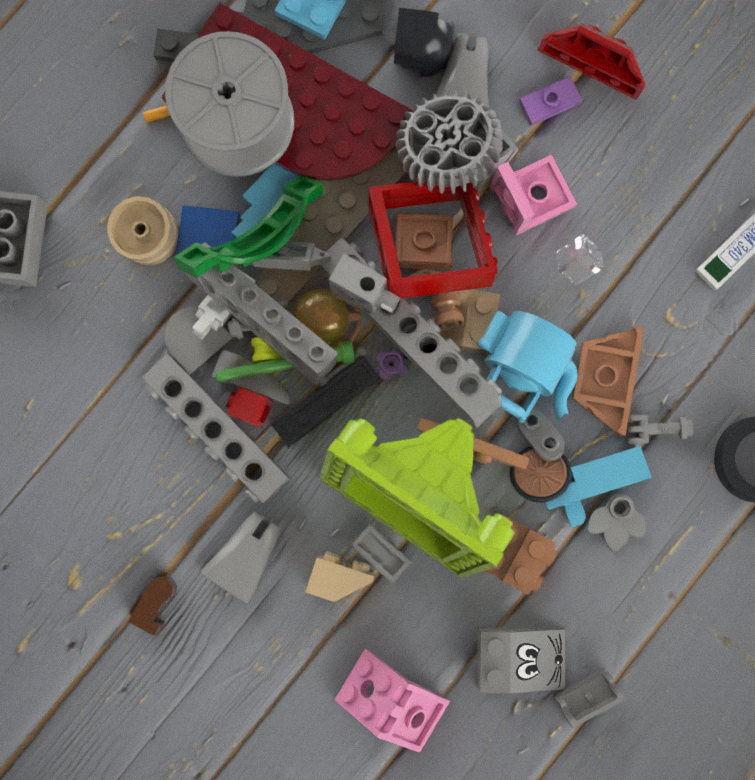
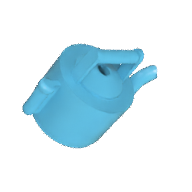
[478,311,578,423]

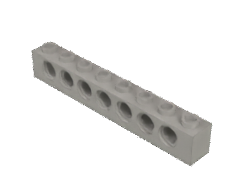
[319,238,503,428]

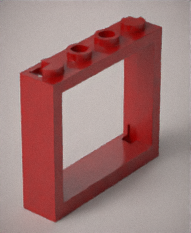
[367,181,498,299]

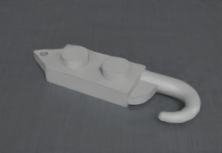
[252,242,331,271]

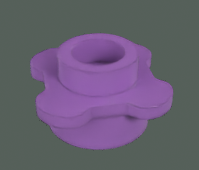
[376,349,407,379]

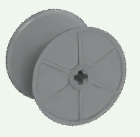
[165,31,295,176]

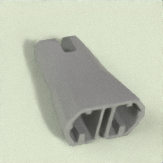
[436,33,489,104]
[200,511,281,604]

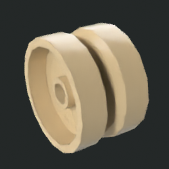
[107,196,179,265]

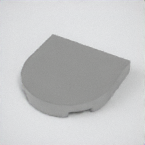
[164,307,234,376]

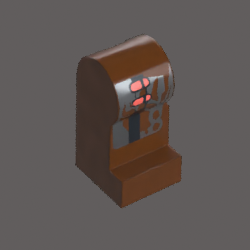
[129,576,177,636]

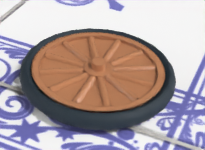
[510,445,572,503]

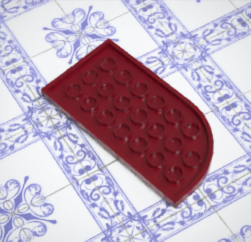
[161,2,414,181]

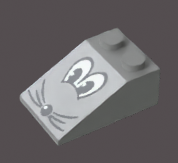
[477,627,565,693]

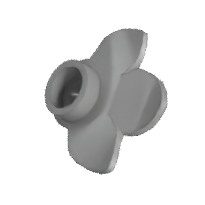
[587,494,646,552]

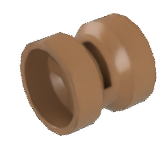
[431,292,464,330]

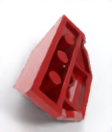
[537,23,645,100]

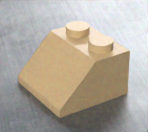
[438,289,500,355]

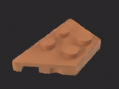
[571,326,644,436]
[417,418,530,470]

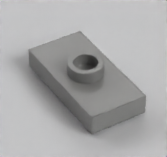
[350,523,413,584]

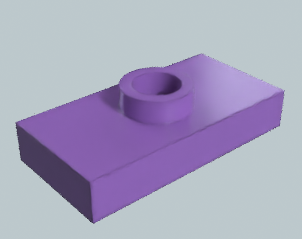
[519,76,582,126]

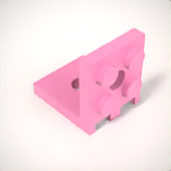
[490,155,577,236]
[335,649,450,753]

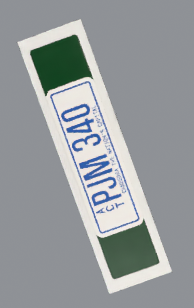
[695,213,755,291]

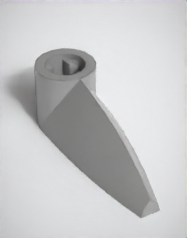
[211,350,291,405]

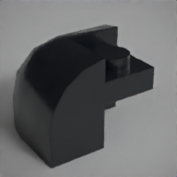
[394,8,455,77]

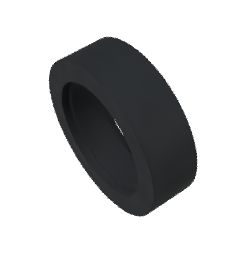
[714,417,755,503]

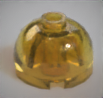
[293,288,349,345]

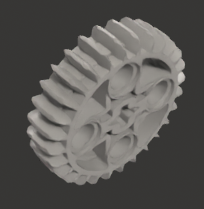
[396,90,503,194]

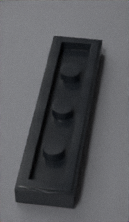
[272,356,380,448]

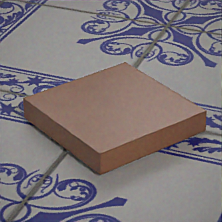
[395,213,453,270]

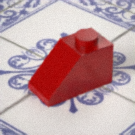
[226,387,273,429]

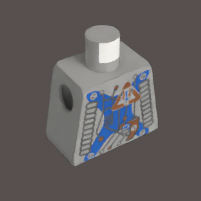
[329,254,400,314]

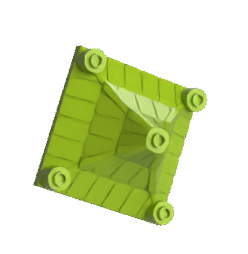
[319,418,515,578]

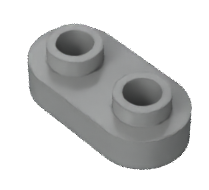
[518,408,565,461]

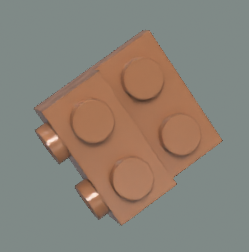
[484,515,557,596]

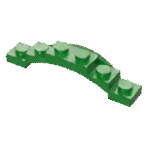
[174,175,324,278]

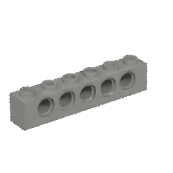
[186,242,338,386]
[142,353,290,503]

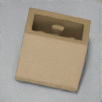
[305,551,375,602]

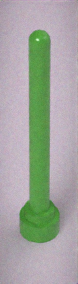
[215,340,355,382]

